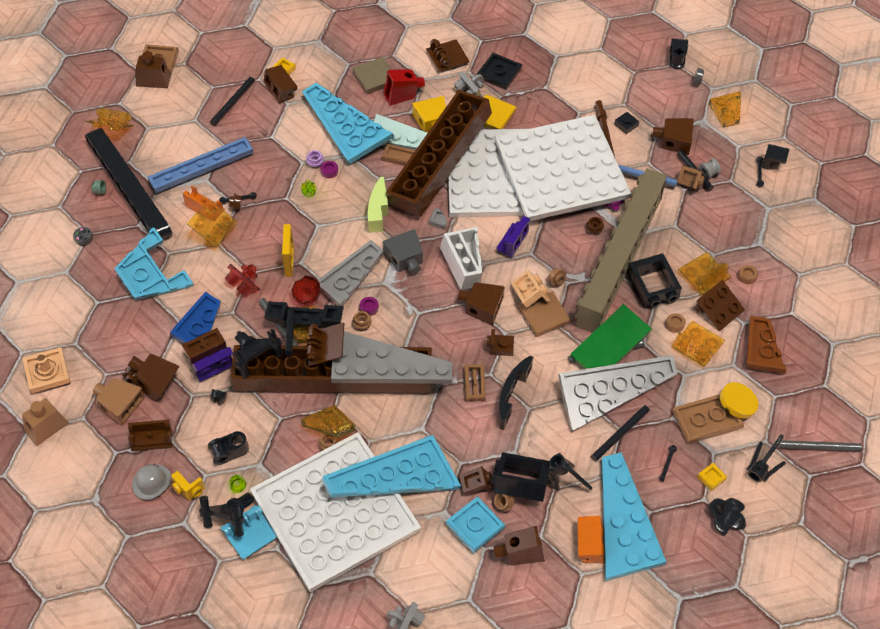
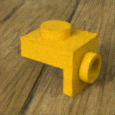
[171,471,205,501]

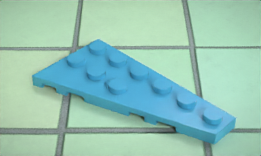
[322,435,461,497]

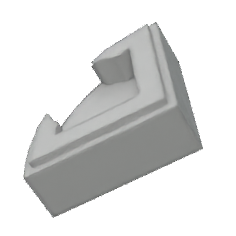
[429,208,447,230]

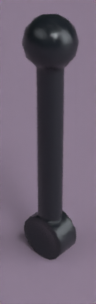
[756,156,764,188]
[219,192,257,205]
[660,445,677,482]

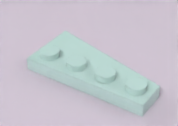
[374,114,427,150]

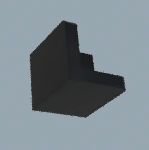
[762,144,790,170]

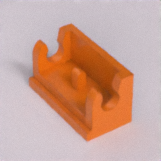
[183,186,225,222]
[578,516,604,564]

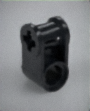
[670,38,688,69]
[208,431,249,465]

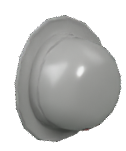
[132,464,172,500]

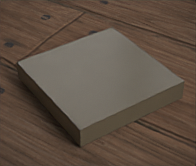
[353,57,391,94]

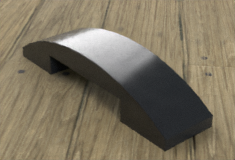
[264,301,344,328]
[499,356,534,430]

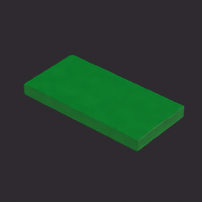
[570,304,652,369]

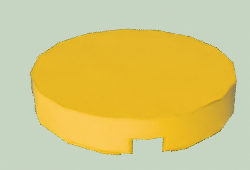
[720,382,759,419]

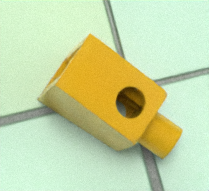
[412,96,446,133]

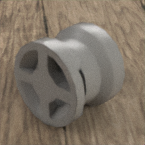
[699,158,721,180]

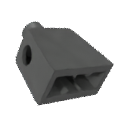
[382,229,423,274]

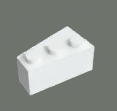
[440,227,482,290]

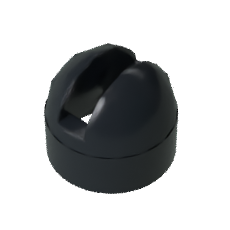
[210,389,227,404]

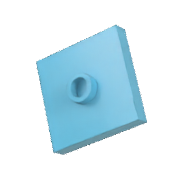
[446,496,506,554]

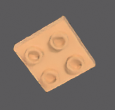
[22,347,71,394]

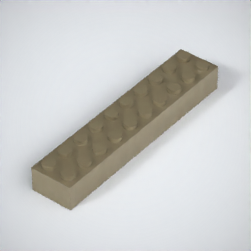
[575,168,667,333]

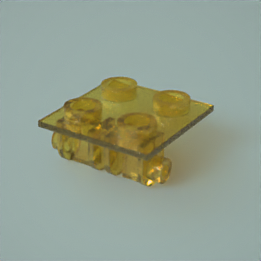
[86,107,133,131]
[187,199,237,248]
[678,252,731,295]
[672,320,725,367]

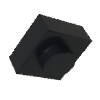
[614,112,639,134]

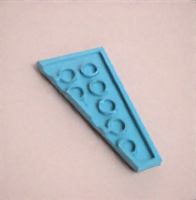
[302,83,394,165]
[601,452,666,582]

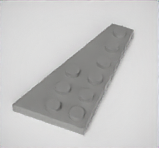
[331,331,452,384]
[558,355,677,432]

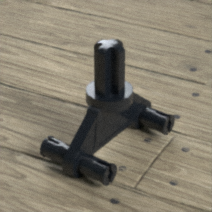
[233,329,283,378]
[199,493,254,537]

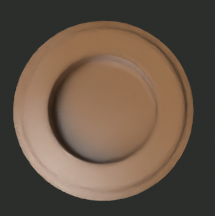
[738,265,758,284]
[666,313,686,333]

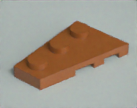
[746,316,787,374]

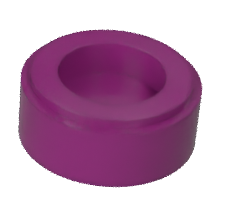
[320,161,338,178]
[359,297,379,316]

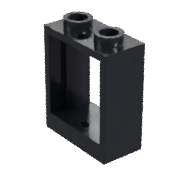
[627,253,682,309]
[491,452,550,502]

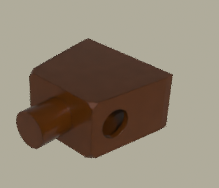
[136,51,171,89]
[652,118,694,155]
[457,282,505,325]
[128,354,180,402]
[493,526,545,565]

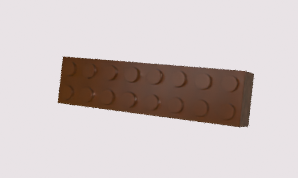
[386,89,492,217]

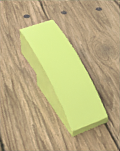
[368,177,389,233]

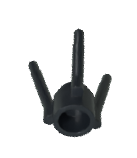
[747,434,786,482]
[548,453,593,491]

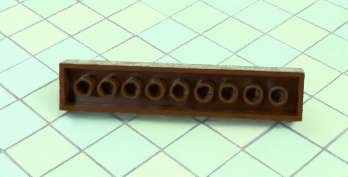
[230,345,432,393]

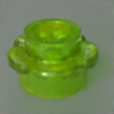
[301,180,317,197]

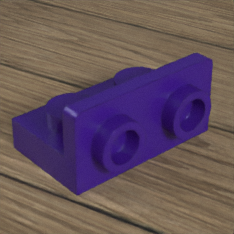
[496,216,530,257]
[191,347,233,381]

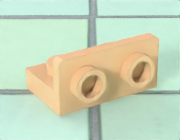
[511,269,550,307]

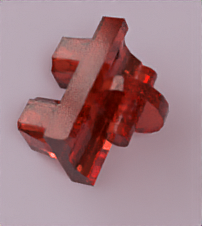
[224,264,260,297]

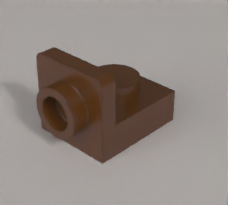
[486,329,514,356]
[459,466,493,496]

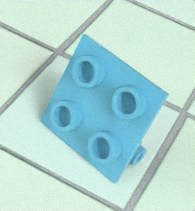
[220,505,277,560]

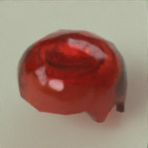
[291,275,321,306]

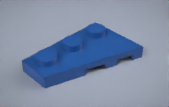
[170,291,221,344]

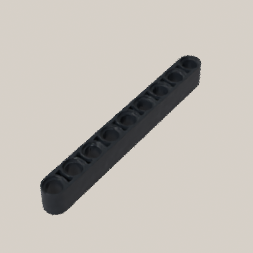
[85,127,173,239]

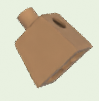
[93,379,145,426]
[22,398,69,446]

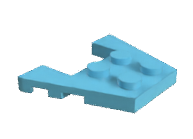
[114,227,194,301]

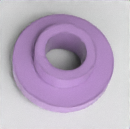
[306,150,324,167]

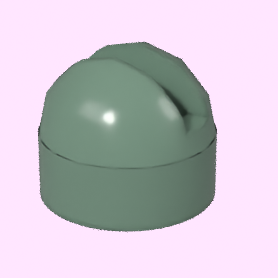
[91,180,106,195]

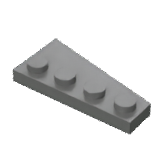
[315,240,384,306]

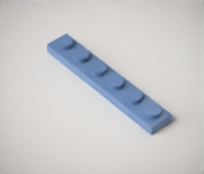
[148,137,254,193]

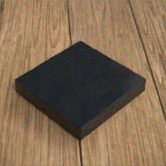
[477,53,522,90]

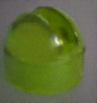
[228,474,246,493]

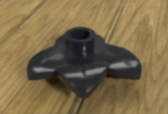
[709,498,746,535]

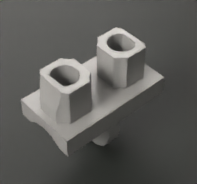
[454,71,484,97]
[386,602,426,629]

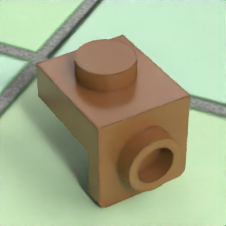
[677,165,705,190]

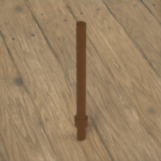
[595,100,616,159]

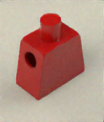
[383,69,425,106]

